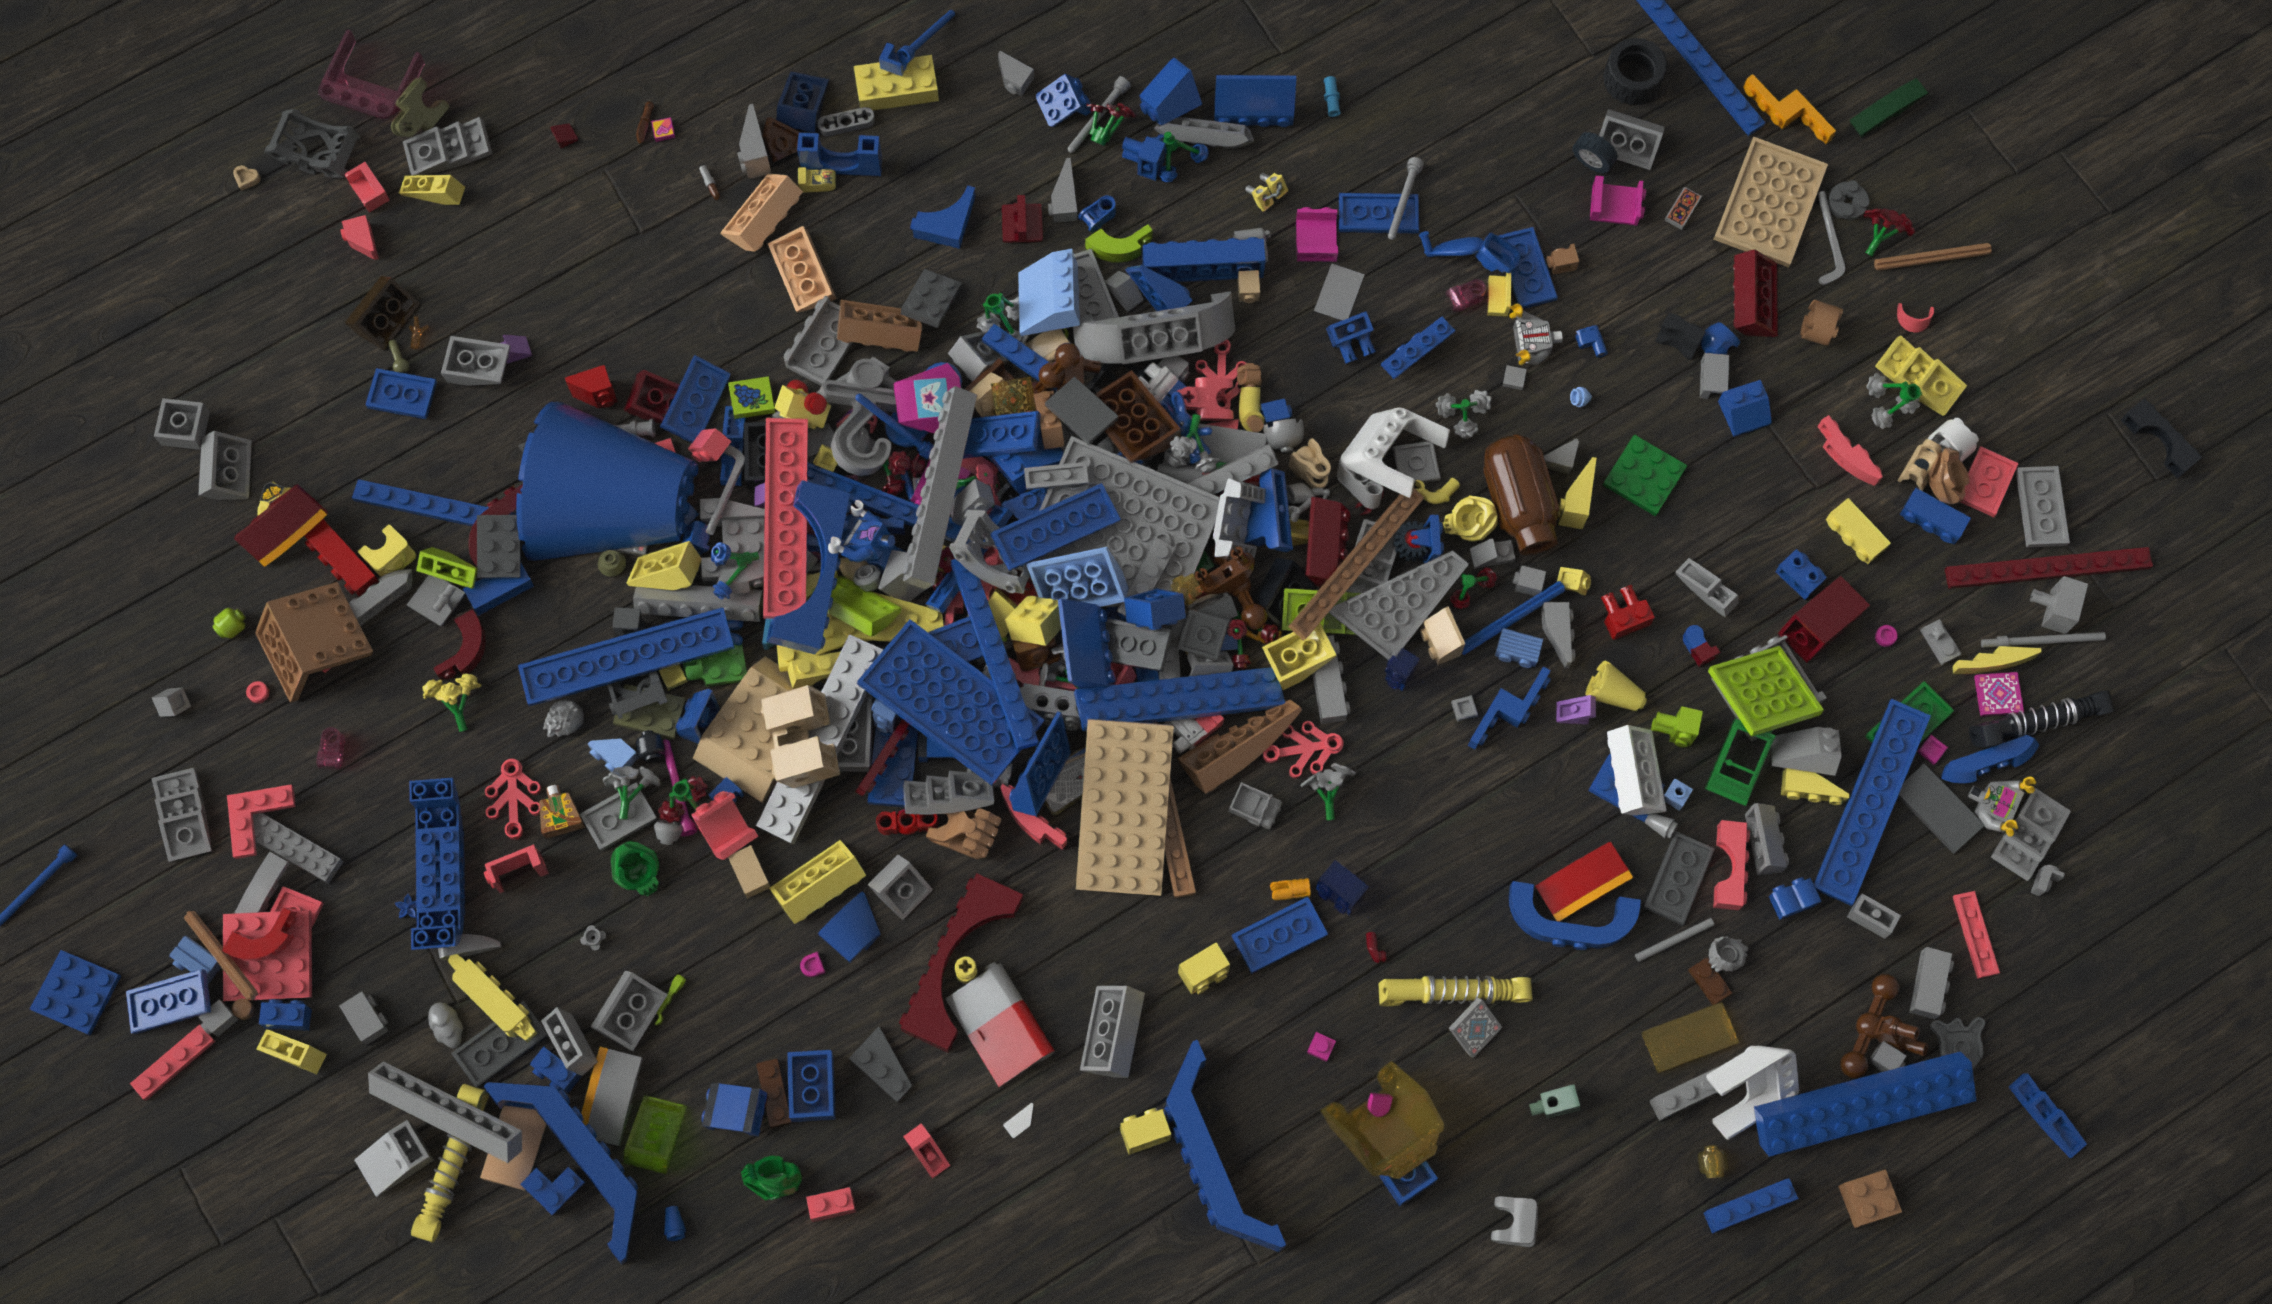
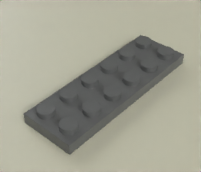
[1055,619,1173,672]

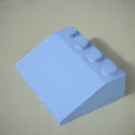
[1018,249,1080,336]
[1027,547,1129,607]

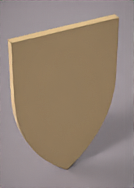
[1025,329,1070,362]

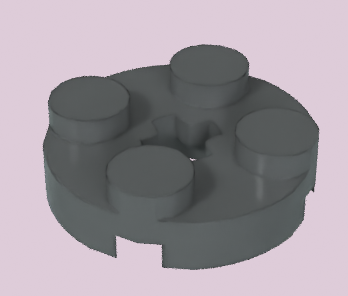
[1828,180,1870,221]

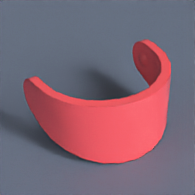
[1897,303,1934,333]

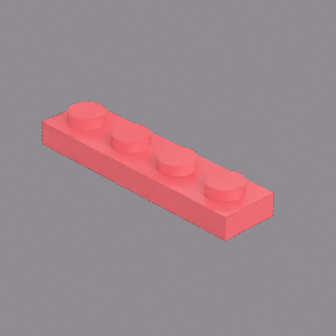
[130,1024,216,1101]

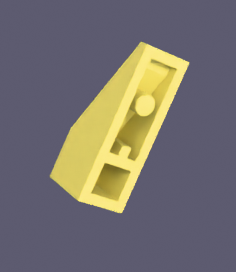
[257,1029,327,1074]

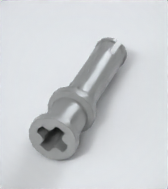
[615,419,656,437]

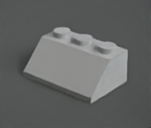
[1599,109,1665,170]
[198,431,252,500]
[1745,803,1789,876]
[591,971,667,1051]

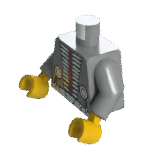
[1509,304,1562,365]

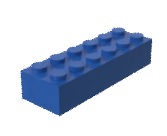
[1142,237,1266,282]

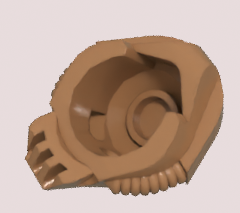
[1928,447,1969,504]

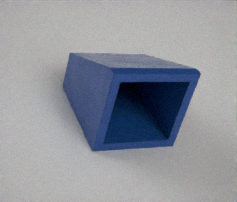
[1139,58,1202,126]

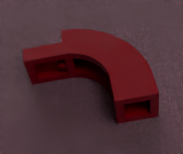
[433,609,486,680]

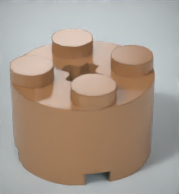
[1800,300,1843,346]

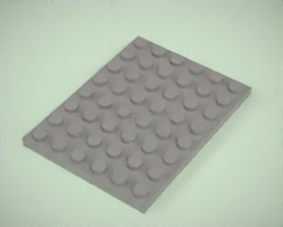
[1039,436,1220,597]

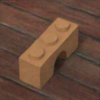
[1033,391,1065,450]

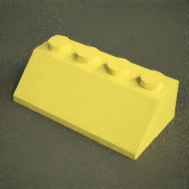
[769,840,866,924]

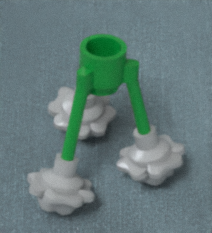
[977,293,1029,345]
[1867,373,1922,429]

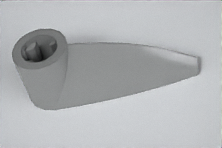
[438,934,502,960]

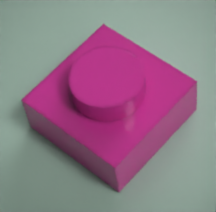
[1307,1032,1336,1062]

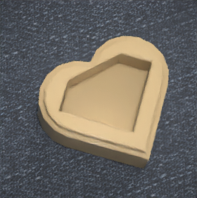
[233,165,261,191]

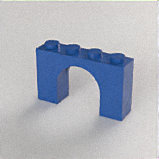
[797,133,882,176]

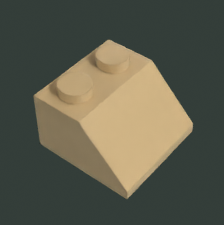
[1420,607,1465,665]

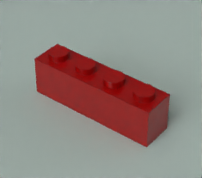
[304,519,379,597]

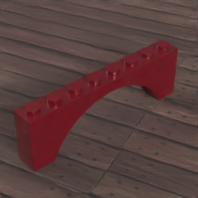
[899,873,1023,1053]

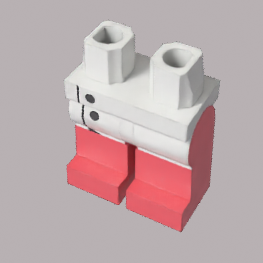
[1164,715,1224,753]

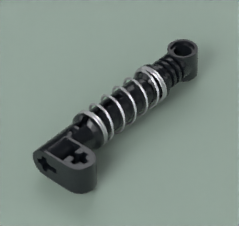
[1969,690,2114,747]

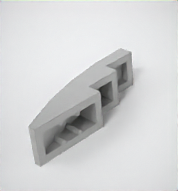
[234,852,290,914]

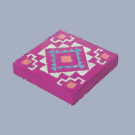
[1974,672,2024,717]

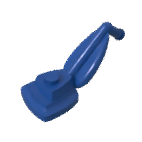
[1419,231,1520,273]

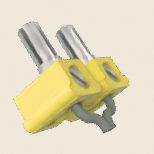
[1245,173,1288,211]

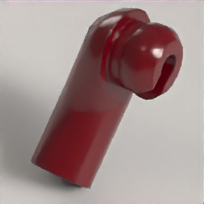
[1366,932,1387,963]

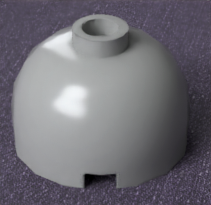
[1263,419,1304,453]

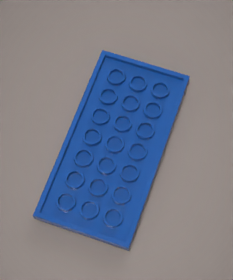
[857,619,1045,786]

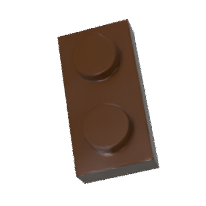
[1688,957,1732,1006]

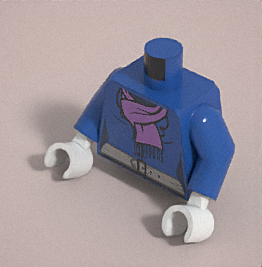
[828,500,895,563]

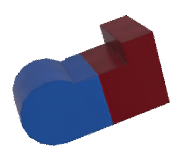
[1683,625,1720,667]

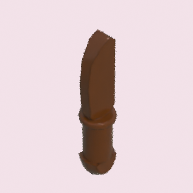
[636,101,654,143]

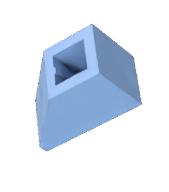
[588,739,639,772]

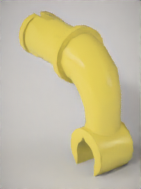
[1415,478,1460,504]

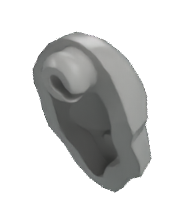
[428,1002,464,1049]

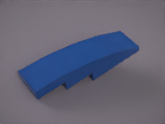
[720,406,746,486]
[2009,1073,2087,1158]

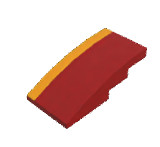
[1535,841,1634,922]

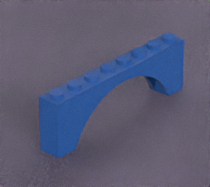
[766,480,852,654]

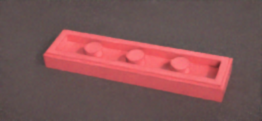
[1953,891,2000,979]

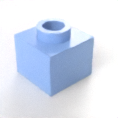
[1664,779,1693,811]

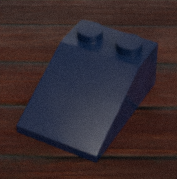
[776,71,829,133]

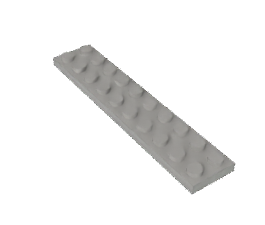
[756,634,883,844]

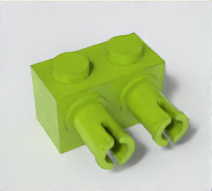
[1651,707,1703,747]

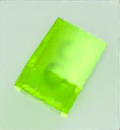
[624,1095,687,1174]

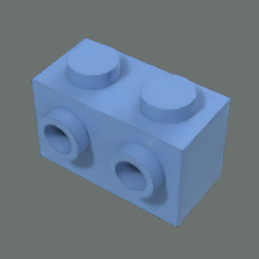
[871,699,901,733]

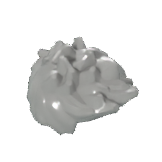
[543,699,584,737]
[1709,936,1748,972]

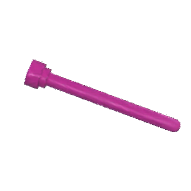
[663,739,697,836]

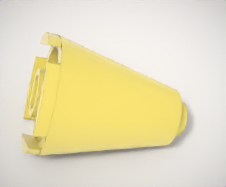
[1585,661,1647,711]

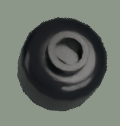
[635,730,666,763]

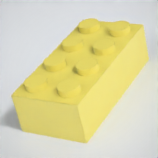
[854,55,939,111]

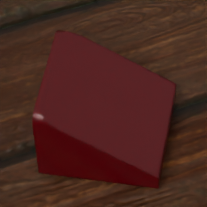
[550,123,578,149]

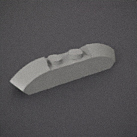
[1154,117,1254,149]
[717,551,818,593]
[349,569,413,626]

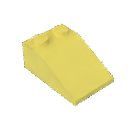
[1557,457,1597,529]
[627,541,701,590]
[1262,623,1337,690]

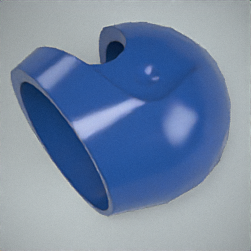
[1701,322,1741,355]

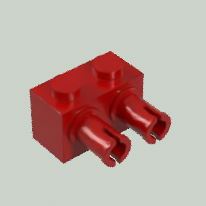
[1601,585,1655,640]

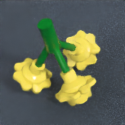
[423,674,481,732]

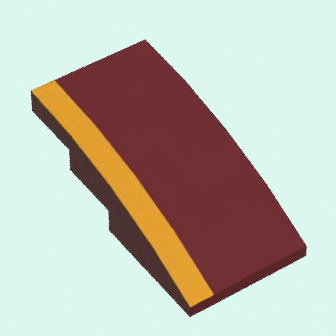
[234,484,328,567]

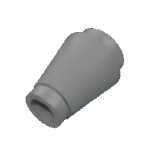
[1645,813,1678,839]

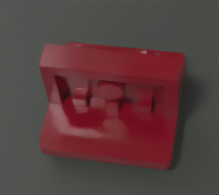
[1002,195,1043,243]

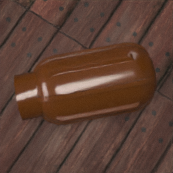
[1483,434,1560,555]

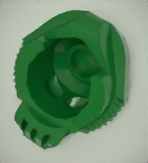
[611,841,659,896]
[741,1155,802,1201]

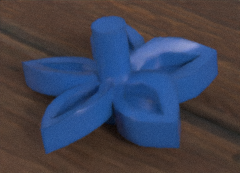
[395,894,417,919]

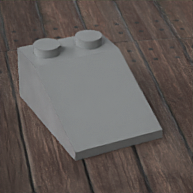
[737,104,771,180]
[441,336,511,386]
[1771,727,1841,776]

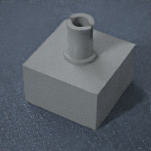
[2030,576,2088,634]

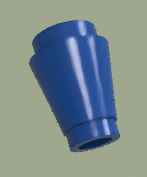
[664,1206,686,1241]

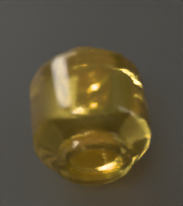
[1698,1145,1728,1178]

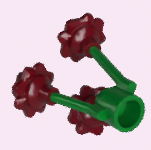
[658,776,708,833]

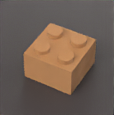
[1838,1170,1902,1228]

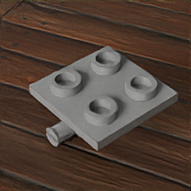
[407,575,465,627]

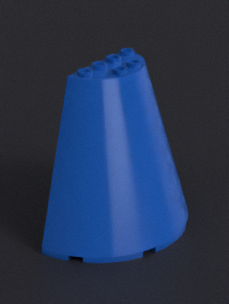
[516,402,698,561]

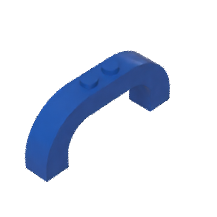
[1509,881,1641,950]

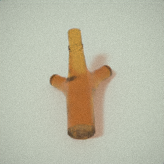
[409,316,429,350]

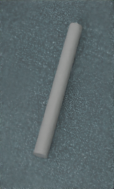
[1635,918,1714,962]

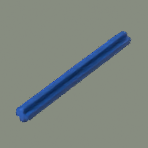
[1462,581,1565,655]

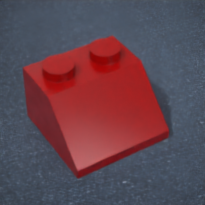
[565,365,618,408]

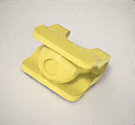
[358,525,416,577]

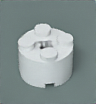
[1928,418,1979,462]

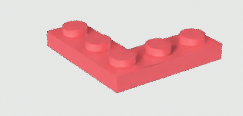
[227,785,296,859]

